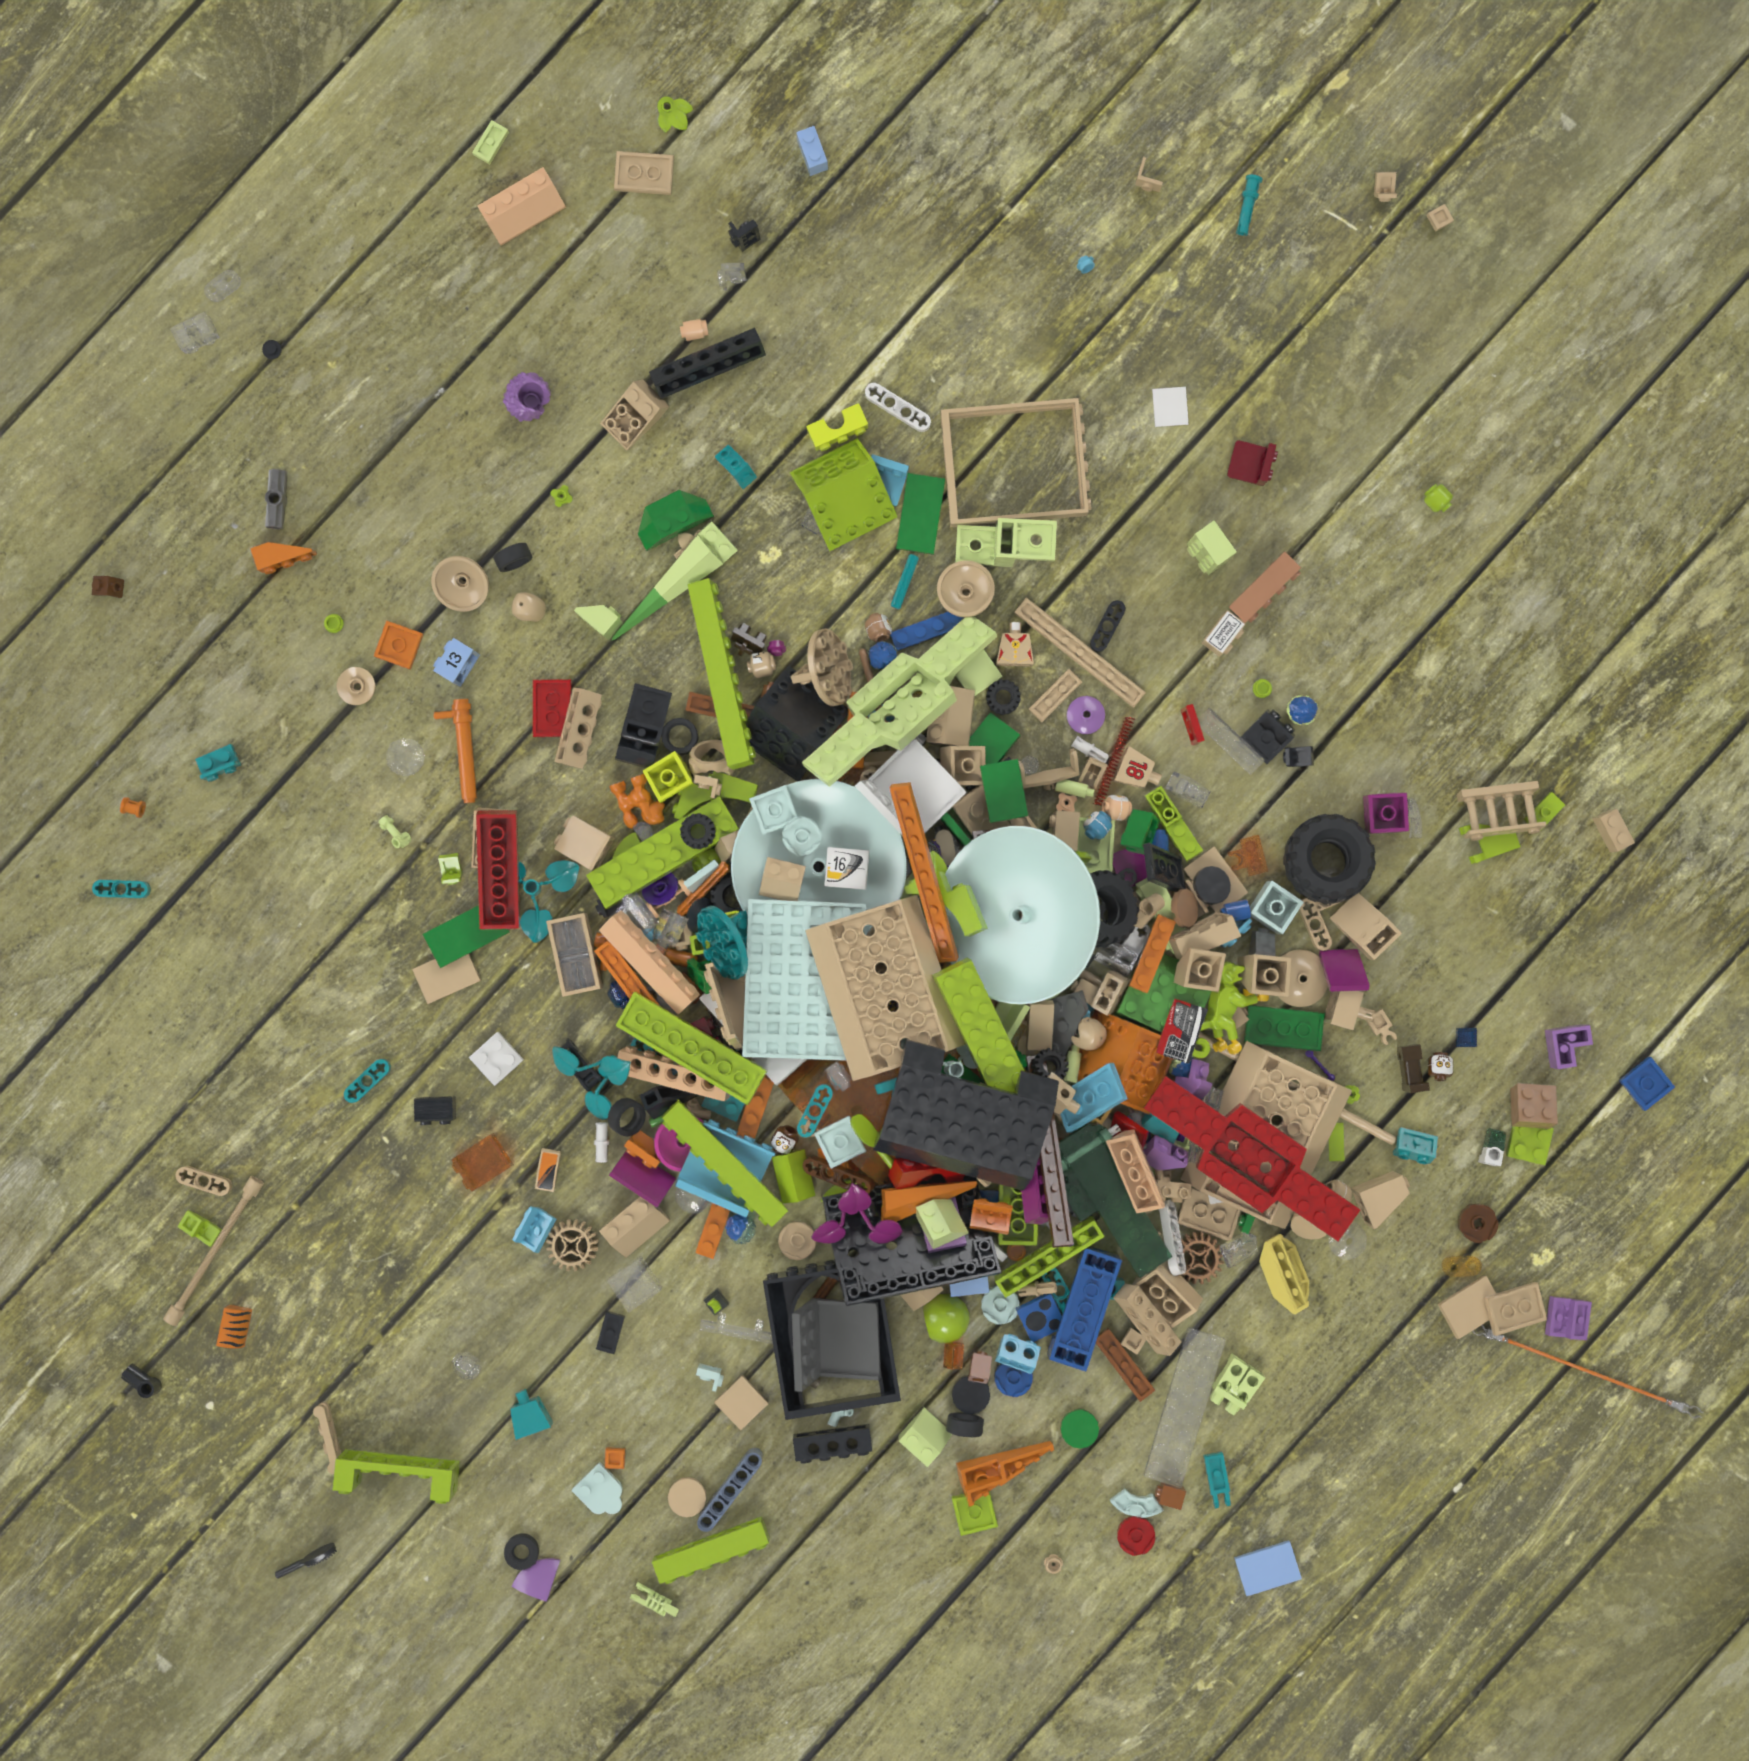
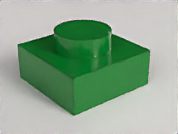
[1237,1212,1255,1234]

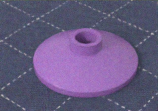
[1067,696,1105,734]

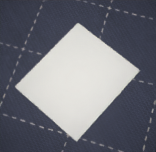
[1152,387,1188,427]

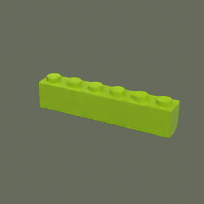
[652,1516,770,1584]

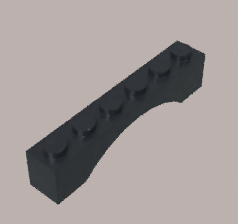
[639,1046,754,1120]

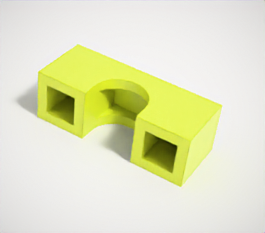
[806,403,868,451]

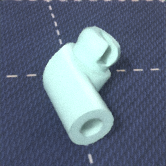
[828,1409,854,1427]

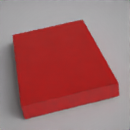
[533,679,572,737]

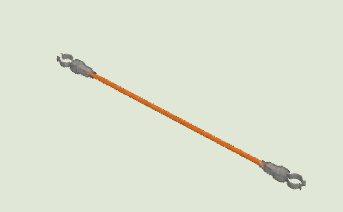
[1472,1325,1704,1418]

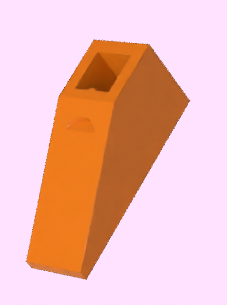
[250,542,317,574]

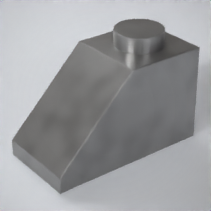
[1249,928,1275,956]

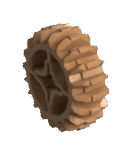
[1181,1232,1224,1285]

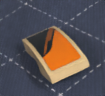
[535,1148,561,1192]

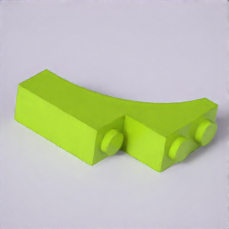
[672,771,759,820]
[904,870,988,937]

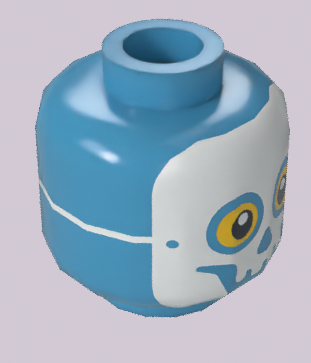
[1083,811,1112,840]

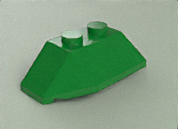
[638,490,714,551]

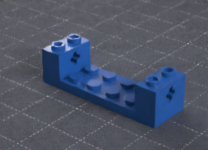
[1047,1246,1122,1372]

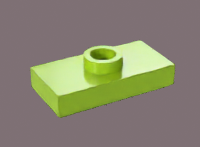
[1523,792,1565,831]

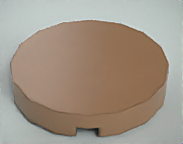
[1171,889,1198,928]

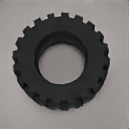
[1090,870,1139,948]

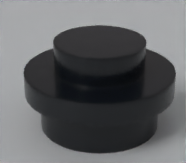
[262,340,282,360]

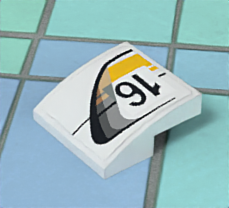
[824,847,870,890]

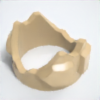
[689,740,735,778]

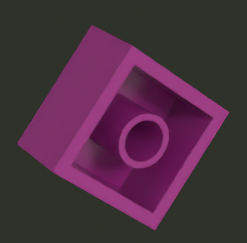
[1363,793,1409,834]

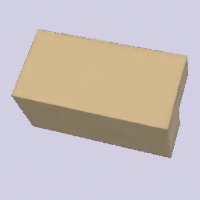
[1025,1000,1054,1050]

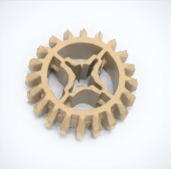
[546,1219,599,1271]

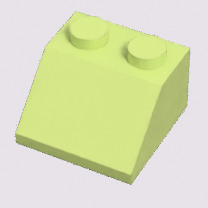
[574,605,623,640]
[916,1199,968,1249]
[898,1407,952,1467]

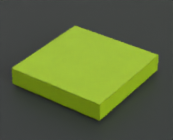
[951,1491,998,1536]

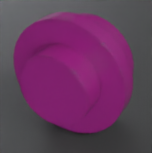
[767,640,786,656]

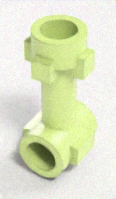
[378,815,411,848]

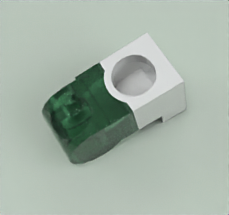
[1478,1128,1506,1166]

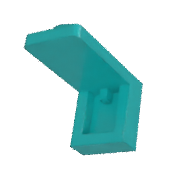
[715,445,757,489]

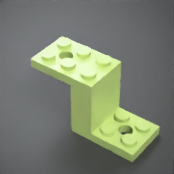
[955,518,1057,567]

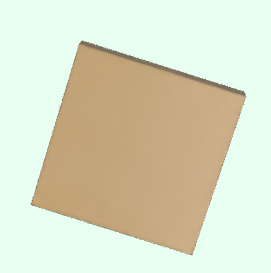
[714,1375,769,1430]

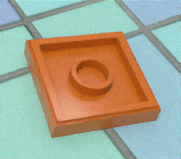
[374,620,424,670]

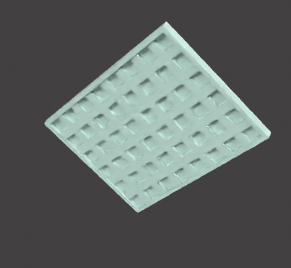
[742,899,866,1060]

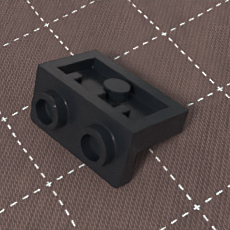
[728,219,761,252]

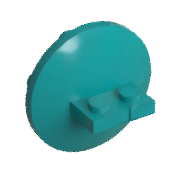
[696,906,748,980]

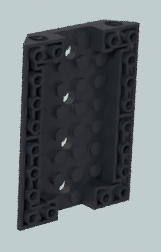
[822,1174,1001,1306]

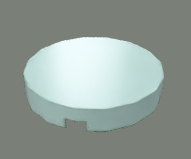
[782,816,821,856]
[981,1286,1019,1324]

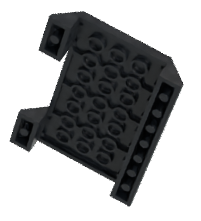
[873,1039,1059,1191]

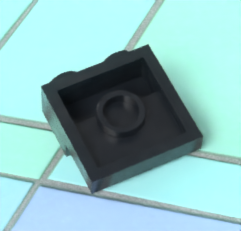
[1240,709,1295,764]

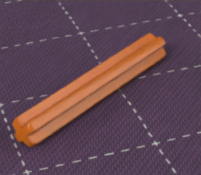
[677,861,730,916]

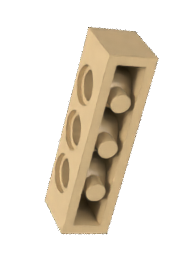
[554,688,602,769]
[1113,1284,1181,1356]

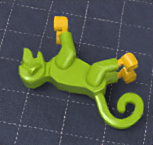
[1192,962,1269,1058]

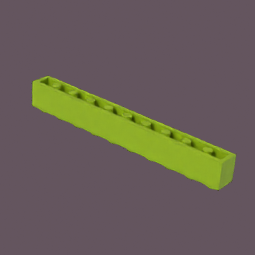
[687,578,756,770]

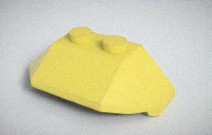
[1259,1234,1309,1314]

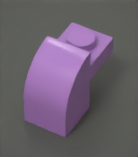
[1175,1059,1212,1099]

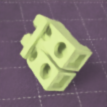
[1210,1353,1265,1415]

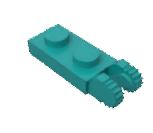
[1203,1451,1231,1509]

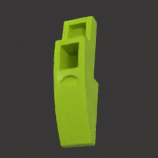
[1145,786,1203,862]

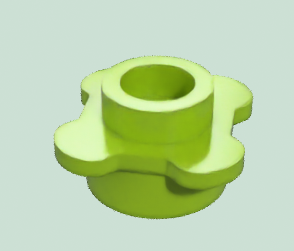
[551,485,573,507]

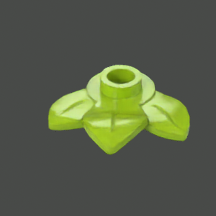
[657,97,693,133]

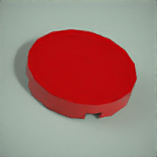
[1117,1516,1156,1556]

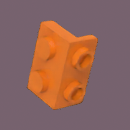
[624,1130,661,1168]
[969,1199,1013,1235]

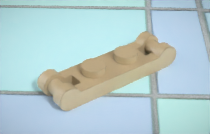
[313,1402,341,1474]

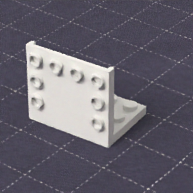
[855,739,967,836]

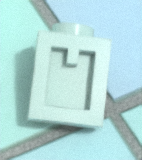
[696,1363,724,1392]

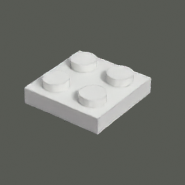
[469,1031,524,1086]

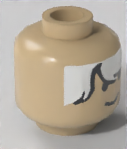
[747,651,776,678]

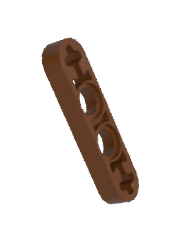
[803,1155,874,1194]

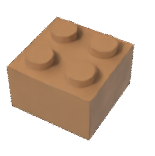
[1510,1083,1558,1129]

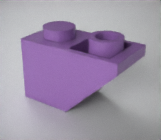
[1143,1135,1189,1170]

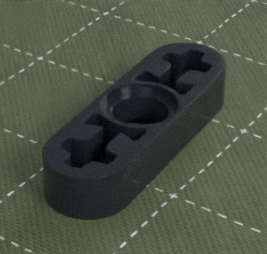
[1090,600,1126,652]

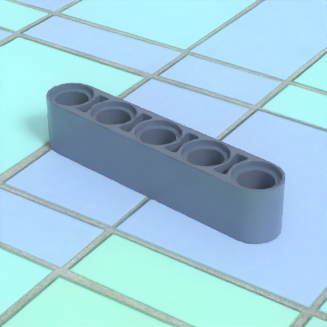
[697,1448,763,1532]

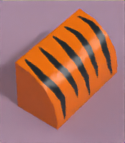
[216,1305,253,1348]

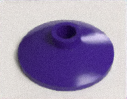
[642,873,678,905]

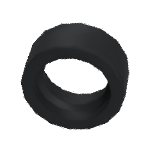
[493,543,533,572]
[661,718,699,755]
[608,1098,646,1137]
[946,1412,984,1438]

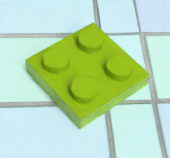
[1506,1126,1554,1165]

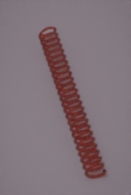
[1093,717,1136,806]

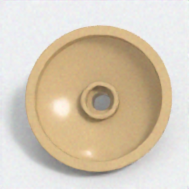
[431,556,489,612]
[937,561,995,617]
[1278,950,1328,1007]

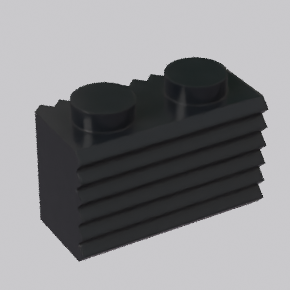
[414,1096,456,1125]

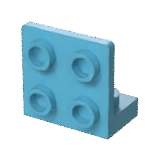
[871,454,909,506]

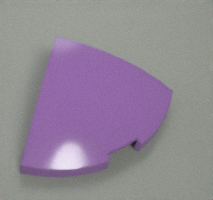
[512,1558,560,1602]

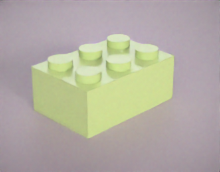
[1187,521,1237,575]

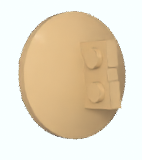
[791,629,853,706]

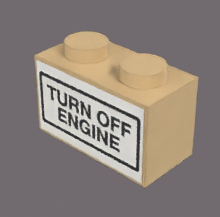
[1201,610,1245,657]

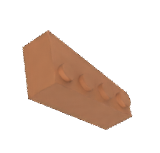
[1229,551,1301,623]

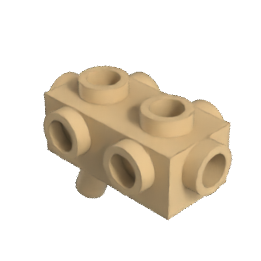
[1154,1168,1192,1203]

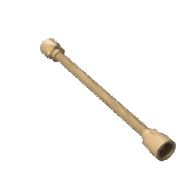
[163,1176,264,1326]

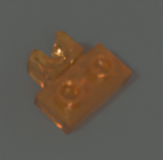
[1227,835,1269,876]

